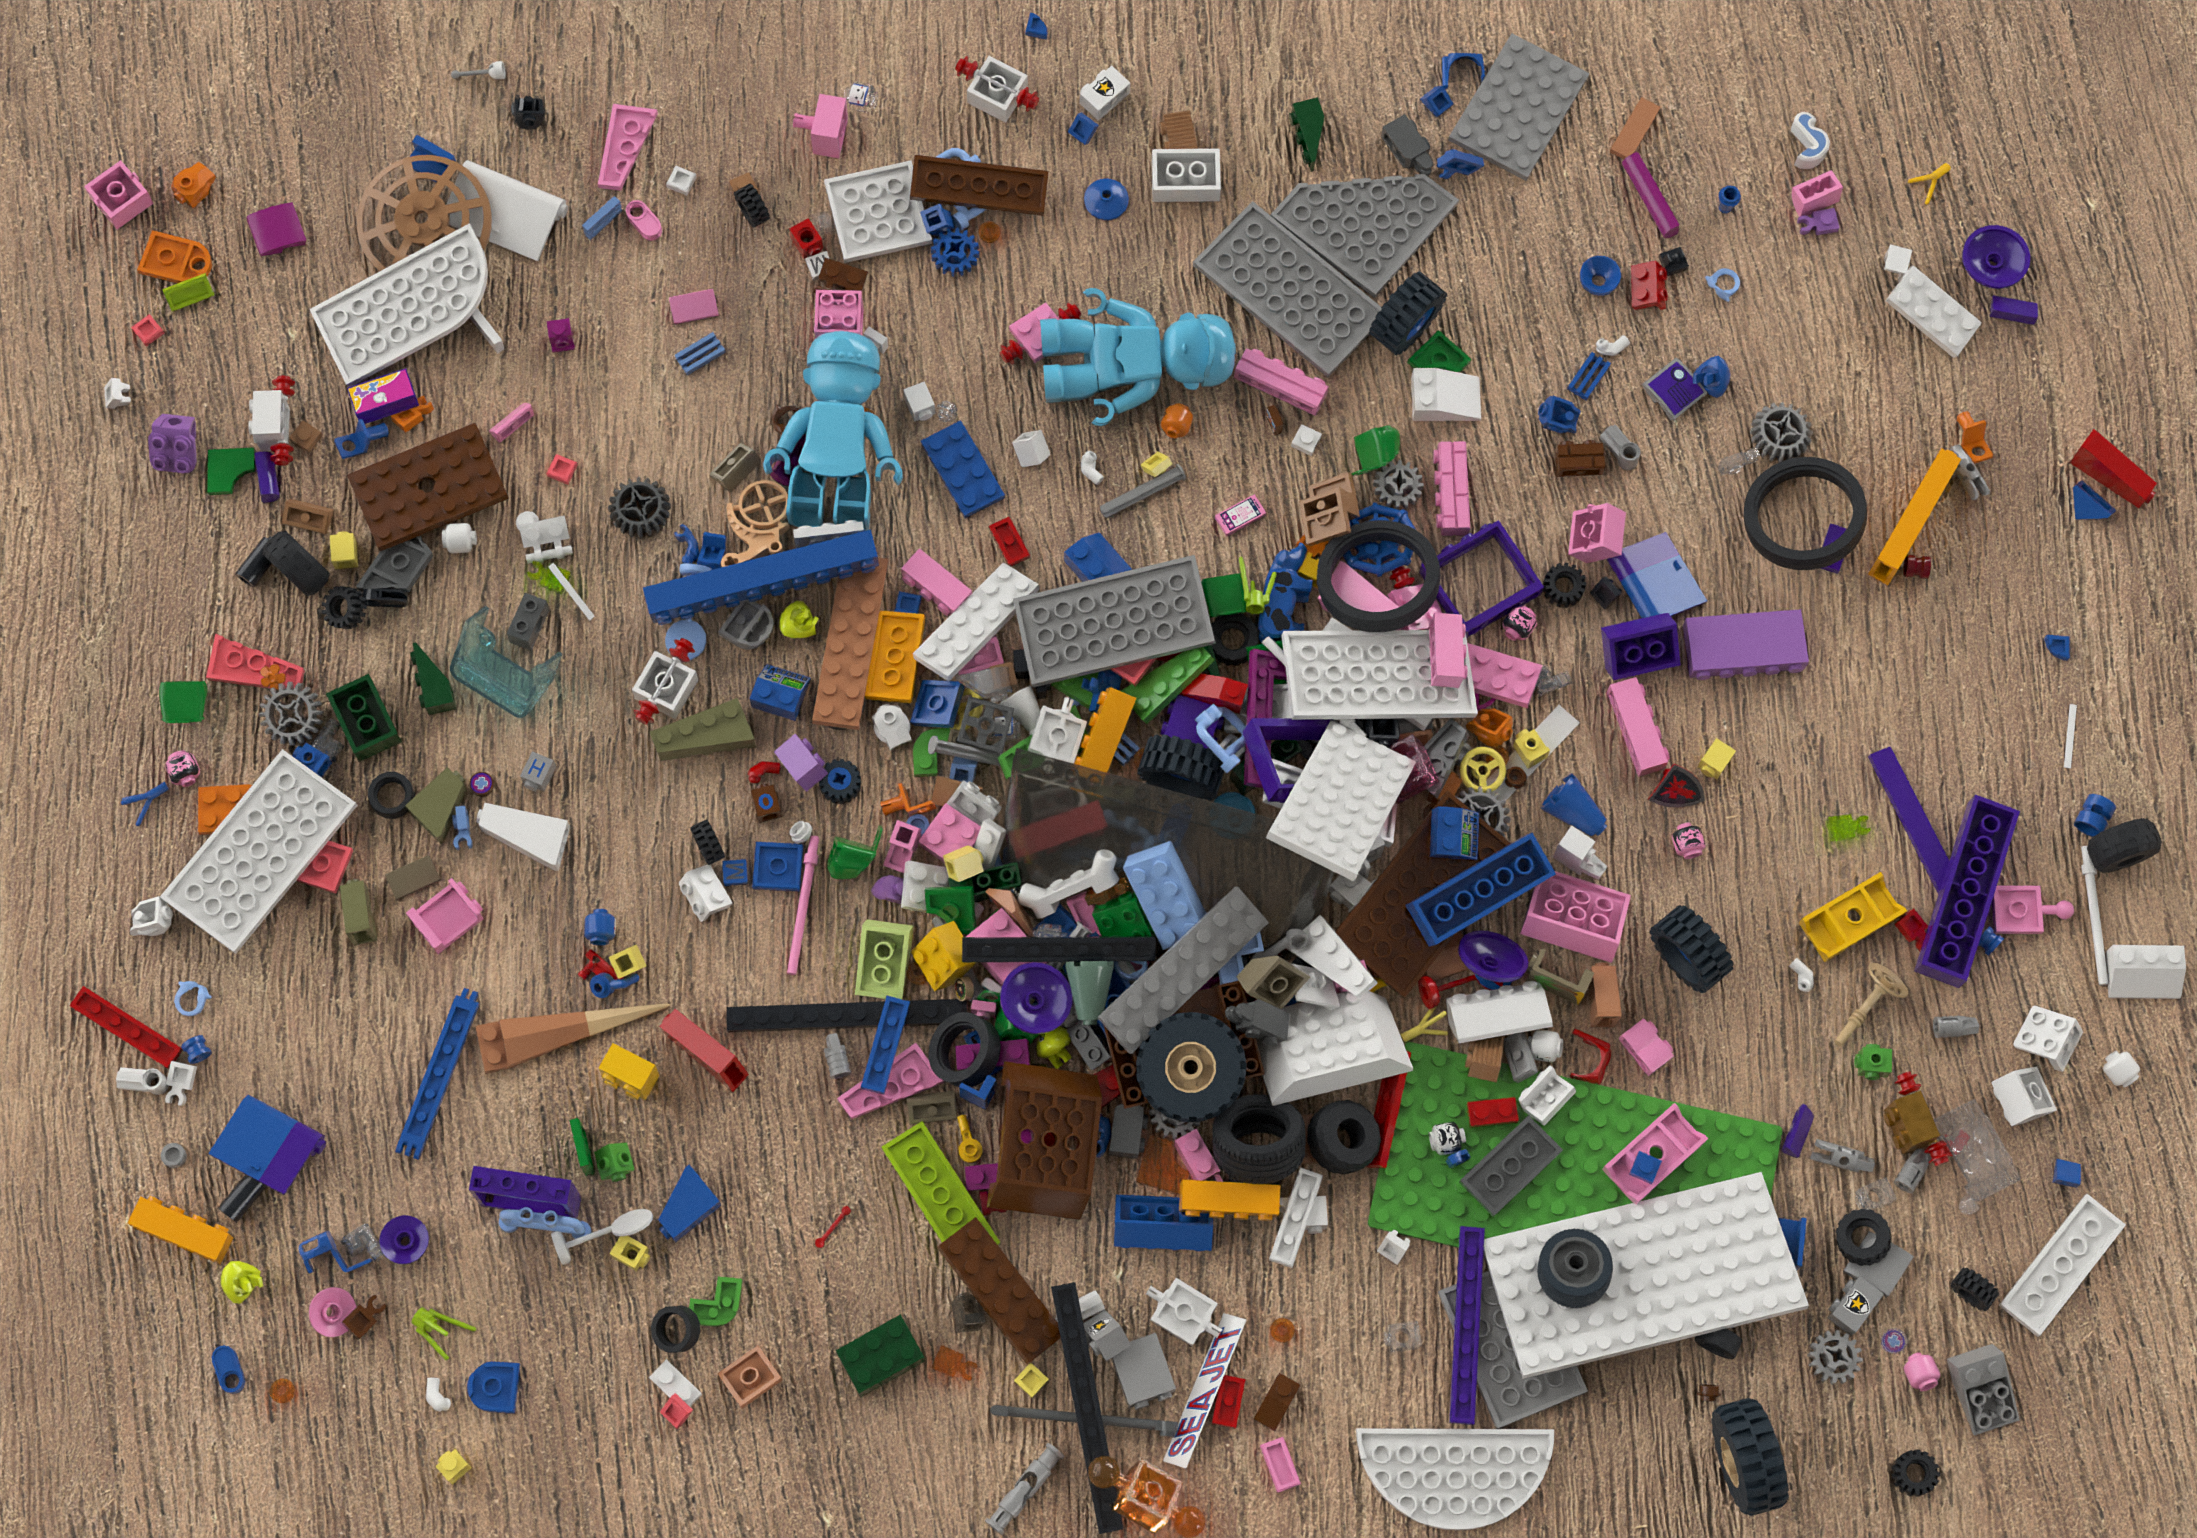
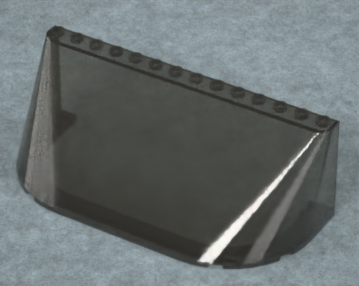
[1000,748,1334,962]

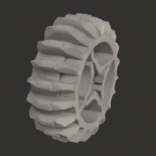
[1750,402,1813,462]
[259,682,324,746]
[1455,786,1511,837]

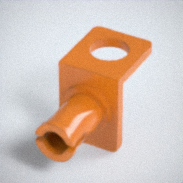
[1956,411,1993,464]
[880,783,937,816]

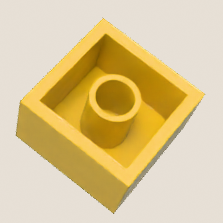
[911,921,977,992]
[598,1043,660,1100]

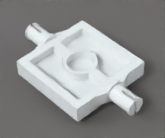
[1028,697,1087,774]
[1146,1278,1222,1346]

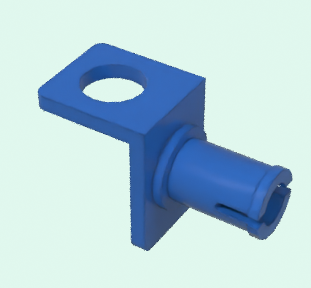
[334,419,389,459]

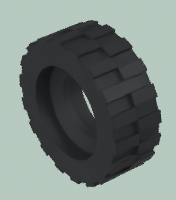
[1211,613,1259,666]
[1836,1209,1892,1266]

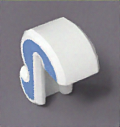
[1791,112,1830,169]

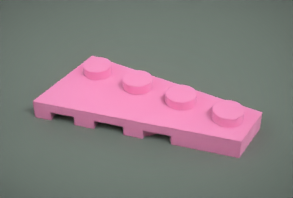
[598,104,658,191]
[837,1043,944,1119]

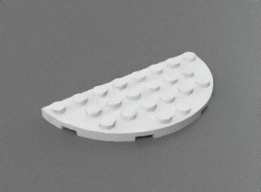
[1356,1428,1554,1530]

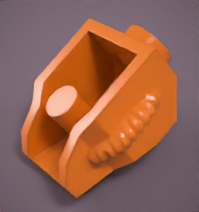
[171,162,216,209]
[1466,708,1513,747]

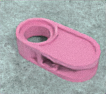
[626,200,662,241]

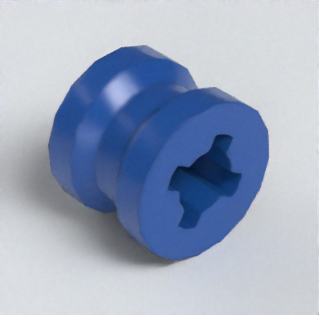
[1978,926,2004,956]
[181,1035,212,1064]

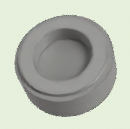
[161,1143,187,1169]

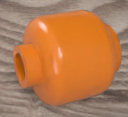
[1160,403,1193,438]

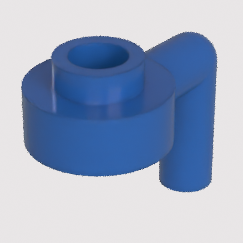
[590,973,639,998]

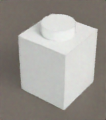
[903,382,935,422]

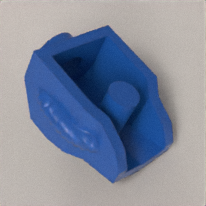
[1538,396,1581,434]

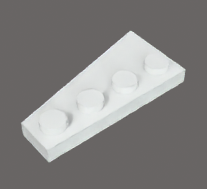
[1287,915,1378,999]

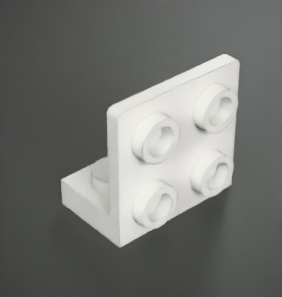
[2013,1006,2083,1072]

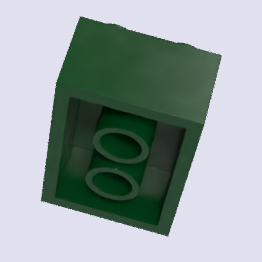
[326,674,402,762]
[835,1314,925,1398]

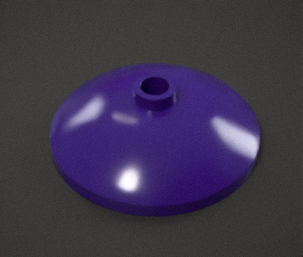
[1962,225,2030,289]
[1458,931,1528,982]
[1000,962,1072,1034]

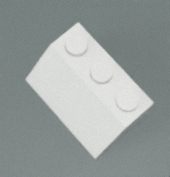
[2105,945,2186,999]

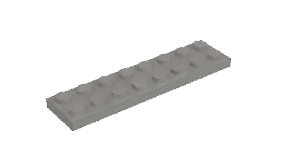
[1097,887,1269,1054]

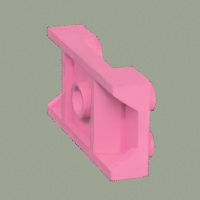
[1602,1103,1708,1204]

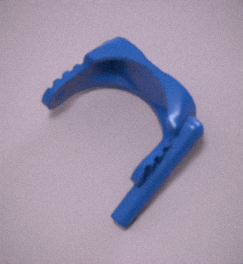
[1442,53,1485,89]

